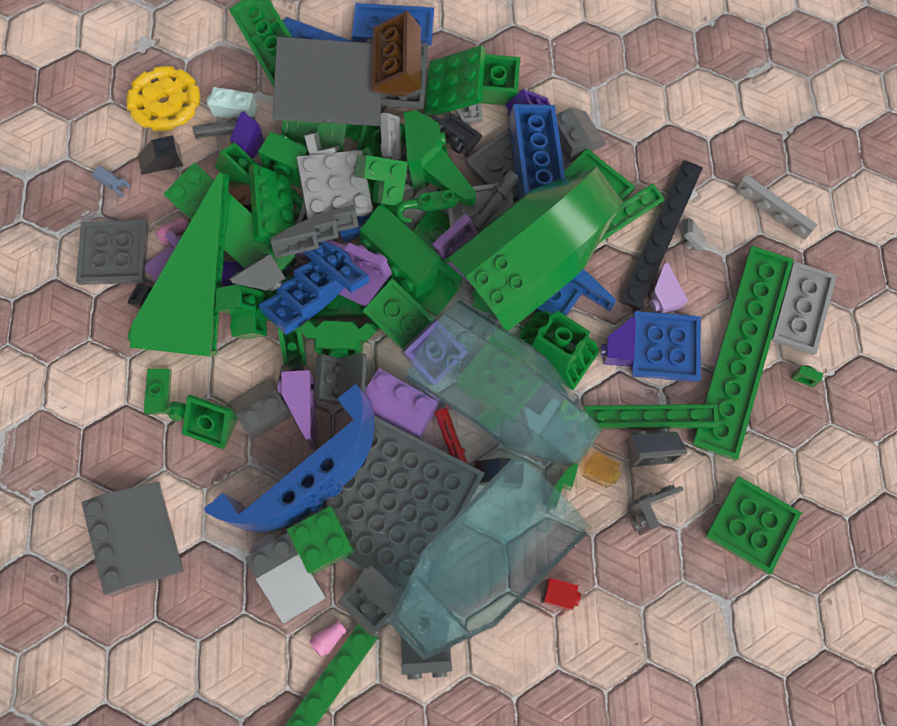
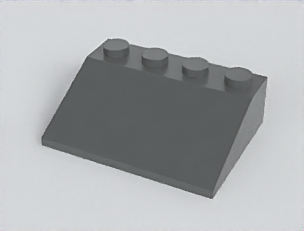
[81,482,184,597]

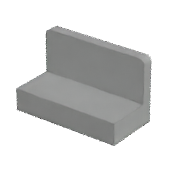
[305,132,340,155]

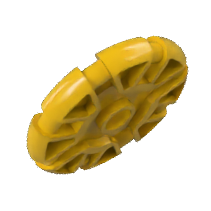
[126,66,200,132]

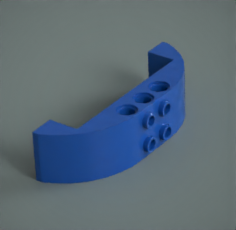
[204,384,375,533]

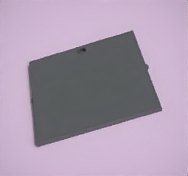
[273,37,381,126]

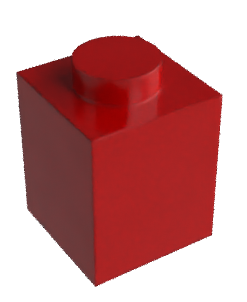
[542,578,581,611]

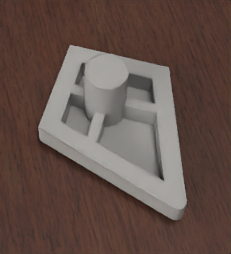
[455,103,483,124]
[684,218,707,252]

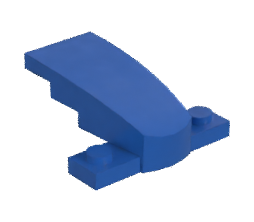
[259,241,369,335]

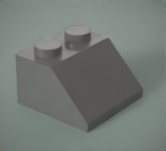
[556,108,606,162]
[228,254,285,291]
[229,378,292,440]
[626,429,687,467]

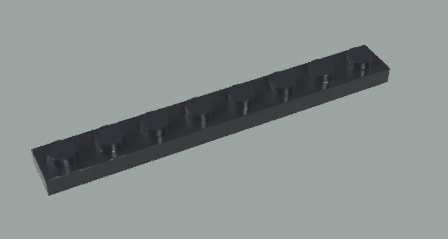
[619,160,703,311]

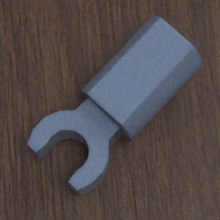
[92,166,131,197]

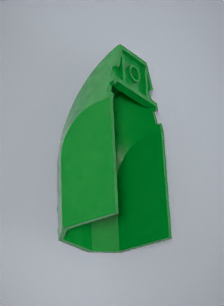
[444,166,623,332]

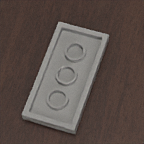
[771,261,837,356]

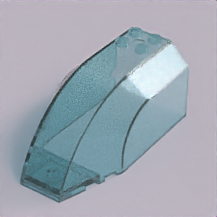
[406,300,602,467]
[389,458,592,660]

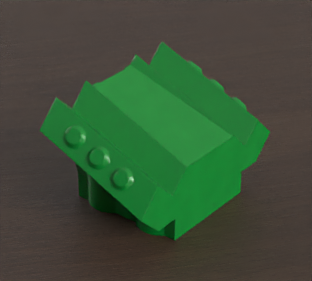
[512,311,600,390]
[299,319,380,359]

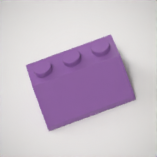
[365,368,438,439]

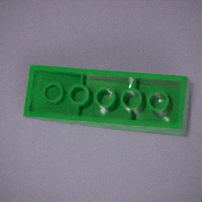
[229,0,294,87]
[163,162,296,272]

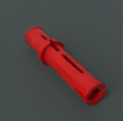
[434,408,468,464]

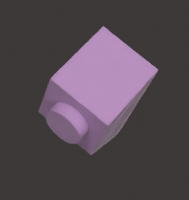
[650,263,688,314]

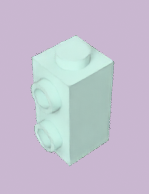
[207,87,257,119]

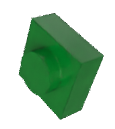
[791,365,824,388]

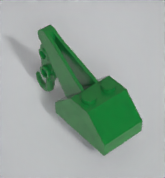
[396,110,477,223]

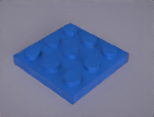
[631,311,701,382]

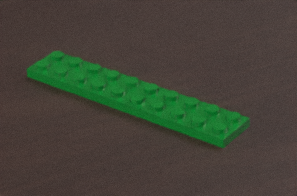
[692,246,794,461]

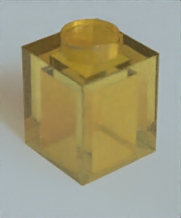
[582,451,621,488]

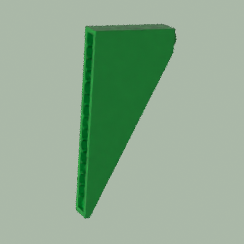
[128,173,230,357]

